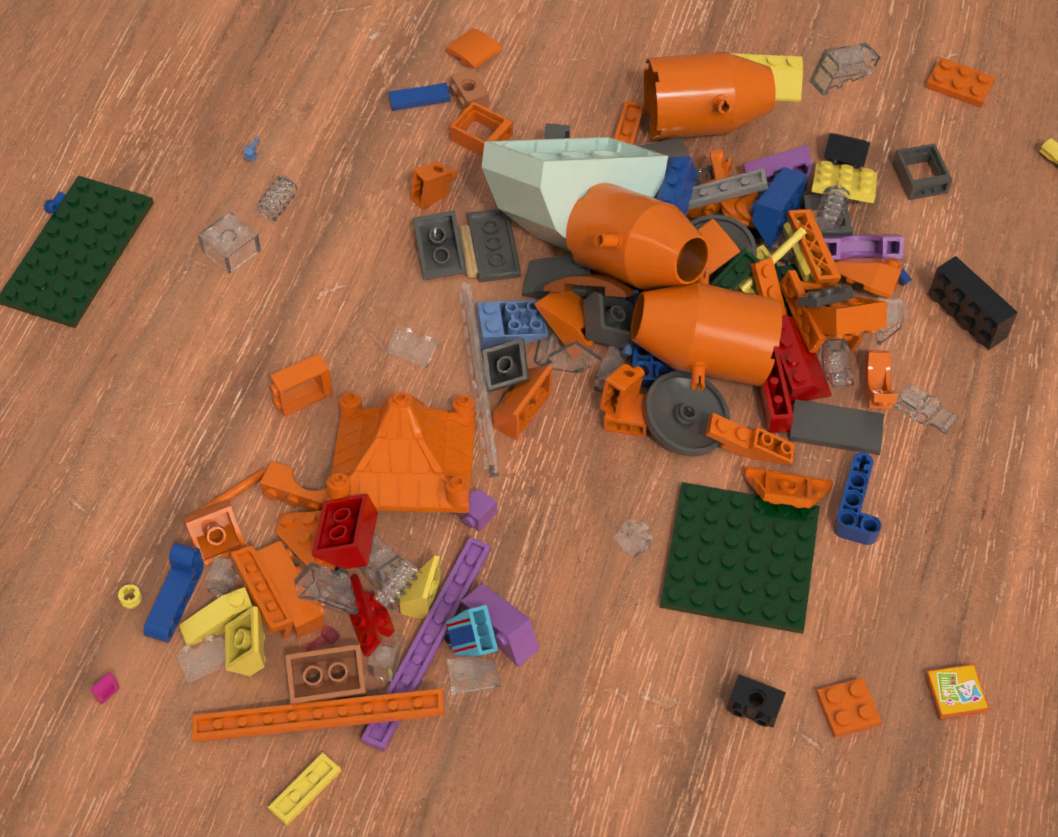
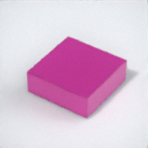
[90,672,119,705]

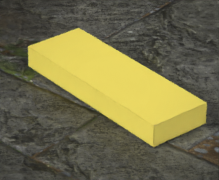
[268,752,341,826]

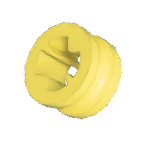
[118,584,142,609]

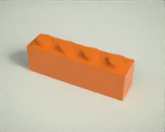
[256,540,326,638]

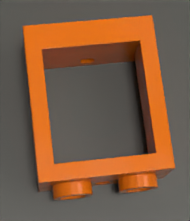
[449,102,513,156]
[269,353,333,416]

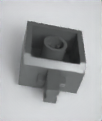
[583,287,635,349]

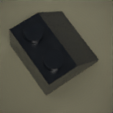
[824,132,871,169]

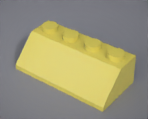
[731,53,803,102]

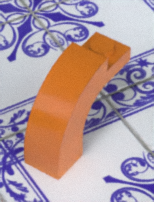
[864,350,897,409]

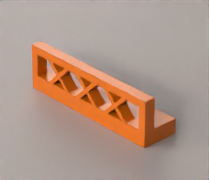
[786,209,841,288]
[229,545,293,639]

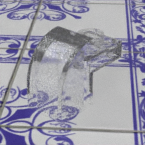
[821,338,855,387]

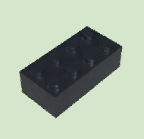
[928,256,1018,350]

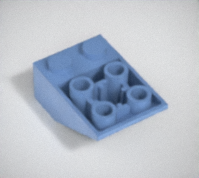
[475,300,548,353]

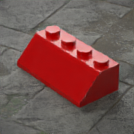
[778,315,832,404]

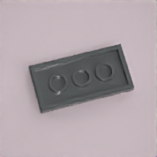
[467,209,521,282]
[789,399,884,455]

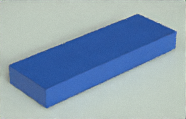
[388,83,451,111]

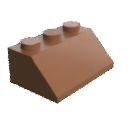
[285,644,366,705]

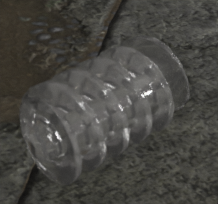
[256,176,298,222]
[815,185,850,233]
[371,556,423,611]

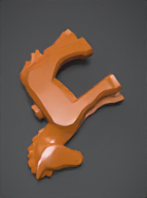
[686,149,760,228]

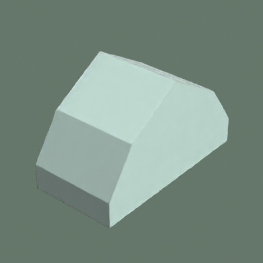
[482,137,668,251]

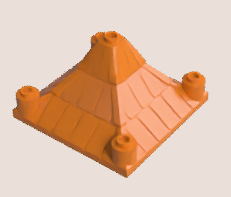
[326,392,476,513]

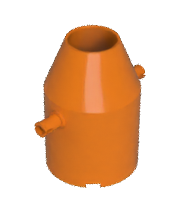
[643,52,775,140]
[566,183,710,290]
[630,271,782,391]

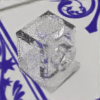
[205,556,239,597]

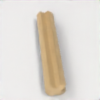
[458,225,478,279]

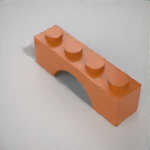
[260,461,328,511]

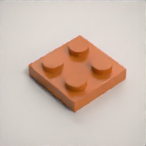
[816,677,882,738]

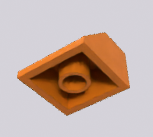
[182,500,246,566]

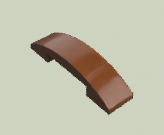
[544,274,634,297]

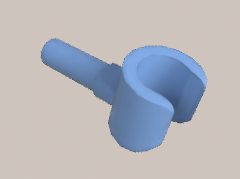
[243,137,260,162]

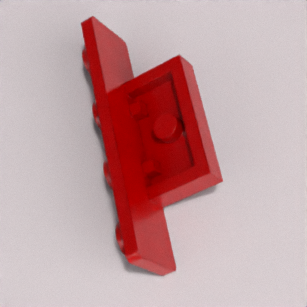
[341,574,395,657]

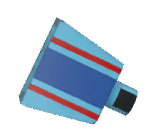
[445,605,498,656]

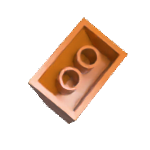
[807,297,887,339]
[492,365,552,440]

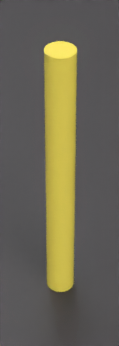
[739,227,807,292]

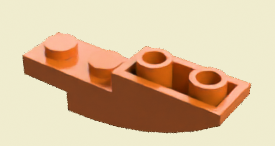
[705,413,796,465]

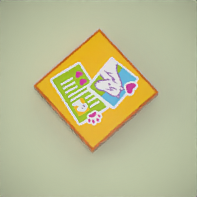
[925,664,989,720]

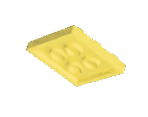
[811,161,877,203]

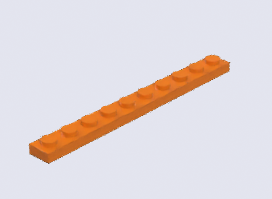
[192,688,445,742]

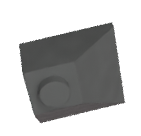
[482,338,529,392]

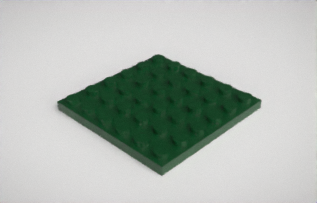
[660,482,820,634]

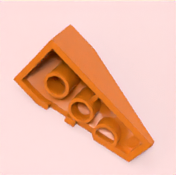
[834,257,904,299]

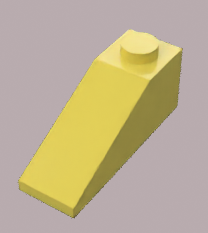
[179,587,253,647]

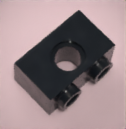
[726,674,786,728]

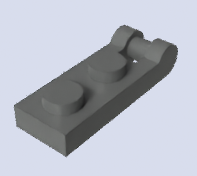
[798,285,853,307]

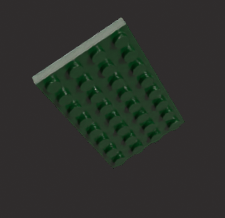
[0,175,154,328]

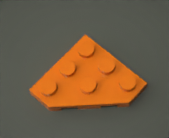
[275,510,335,573]

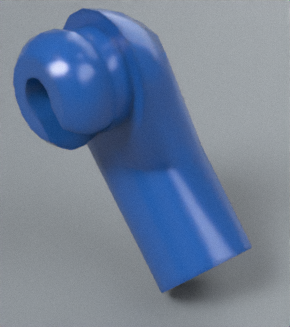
[44,191,66,214]

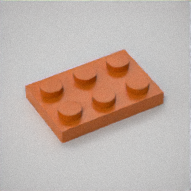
[925,57,996,108]

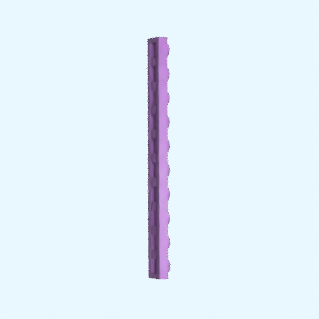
[361,537,491,752]

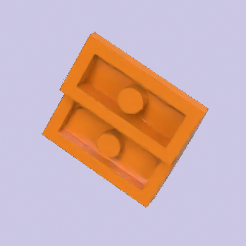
[445,28,502,69]
[698,219,741,274]

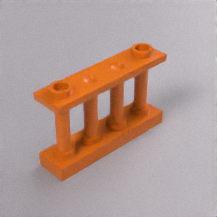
[779,270,863,353]

